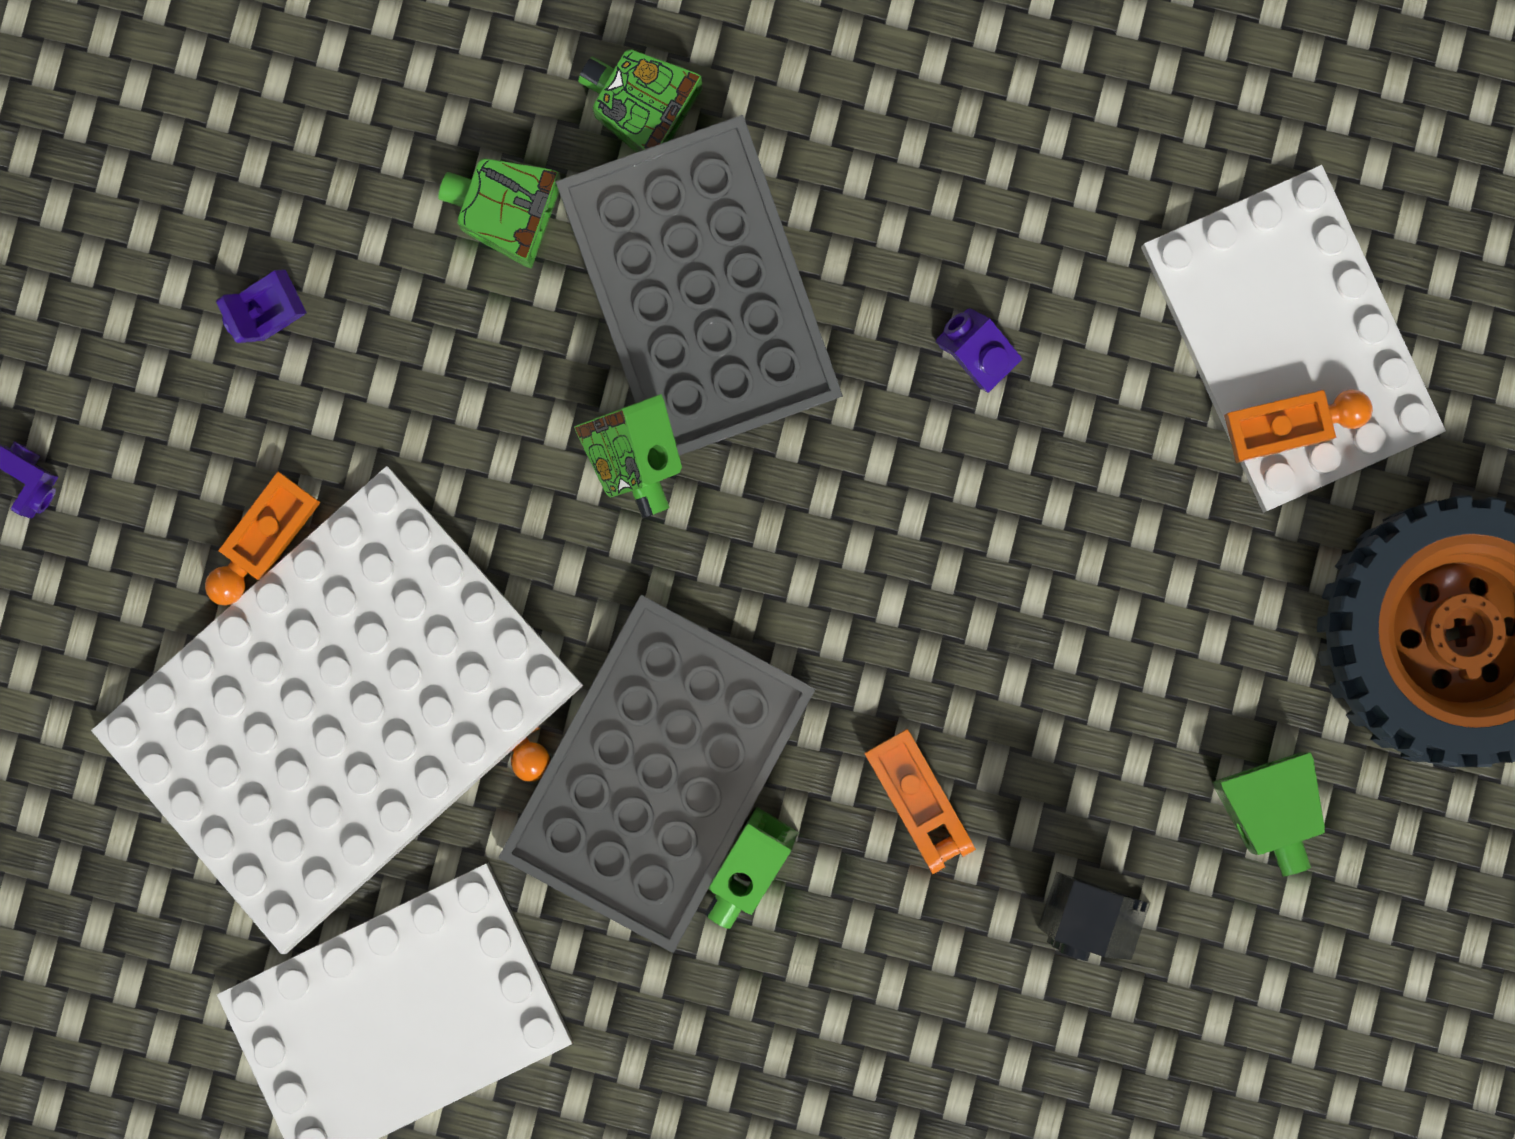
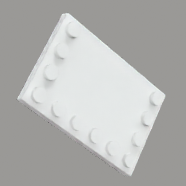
[1141,165,1446,513]
[217,862,574,1139]

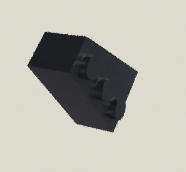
[1038,871,1150,962]

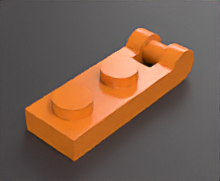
[864,729,976,874]

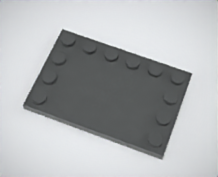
[556,115,843,455]
[498,595,815,953]

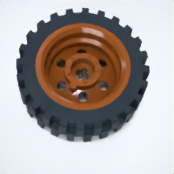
[1317,495,1515,767]

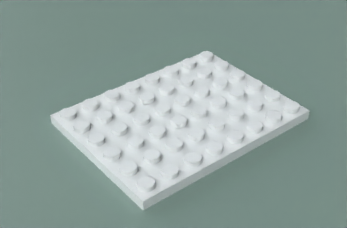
[91,466,583,954]

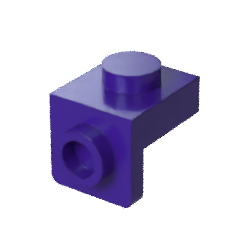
[216,270,307,343]
[935,308,1022,393]
[0,441,58,519]

